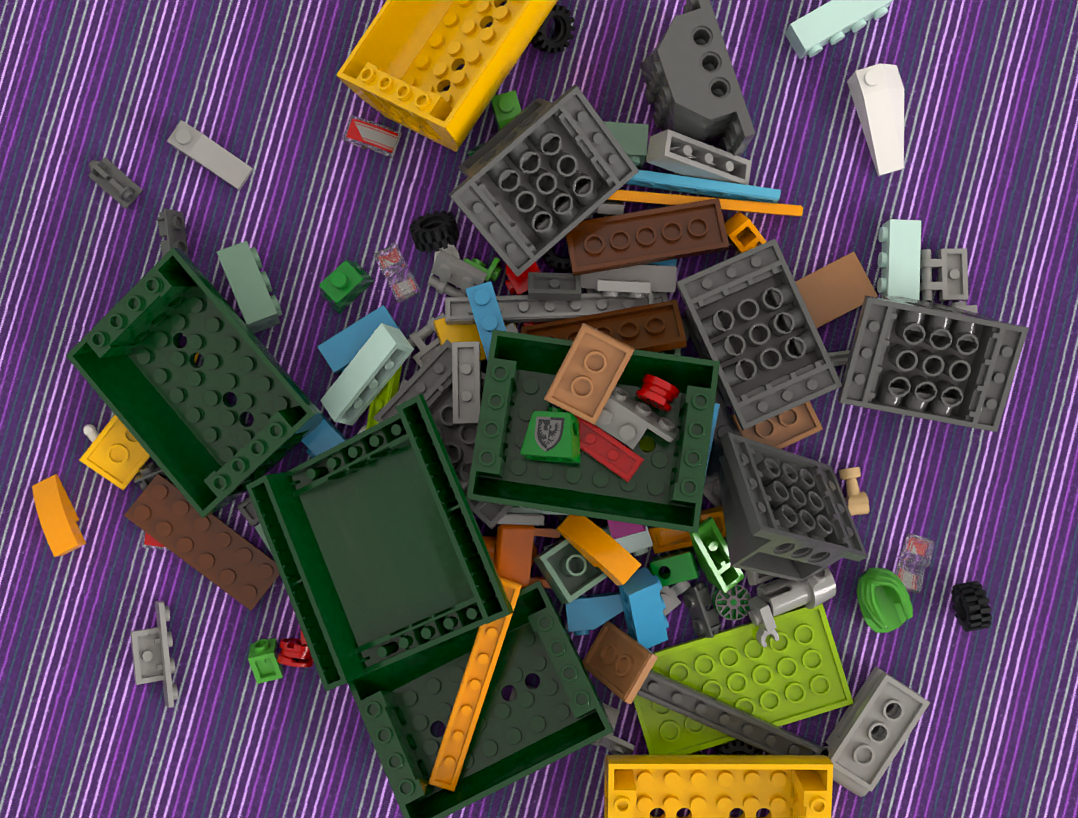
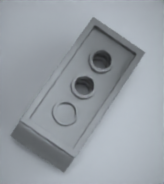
[820,666,930,797]

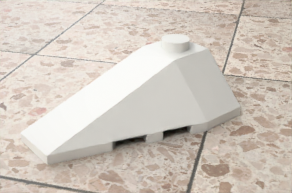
[847,63,904,176]

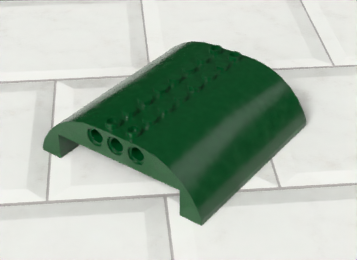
[246,394,514,692]

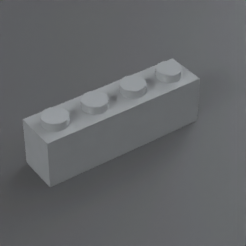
[646,129,752,185]

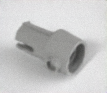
[757,567,836,617]

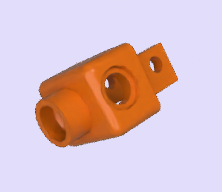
[482,524,561,589]

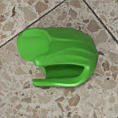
[856,567,913,633]

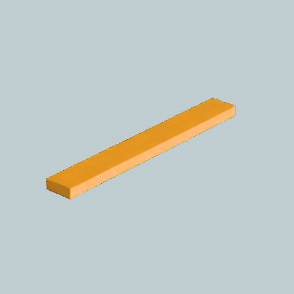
[607,190,803,217]
[428,577,522,792]

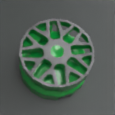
[712,584,751,621]

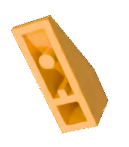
[725,211,767,254]

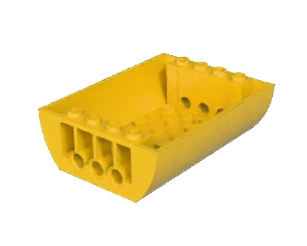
[336,0,558,152]
[604,755,833,818]

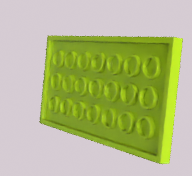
[633,604,854,755]

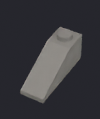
[167,120,254,191]

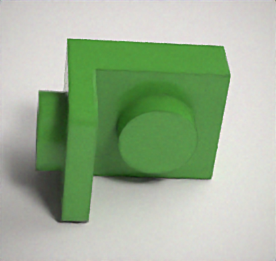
[464,257,502,283]
[248,638,284,684]

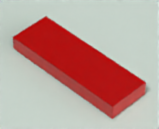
[573,414,644,482]

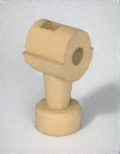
[839,467,869,516]

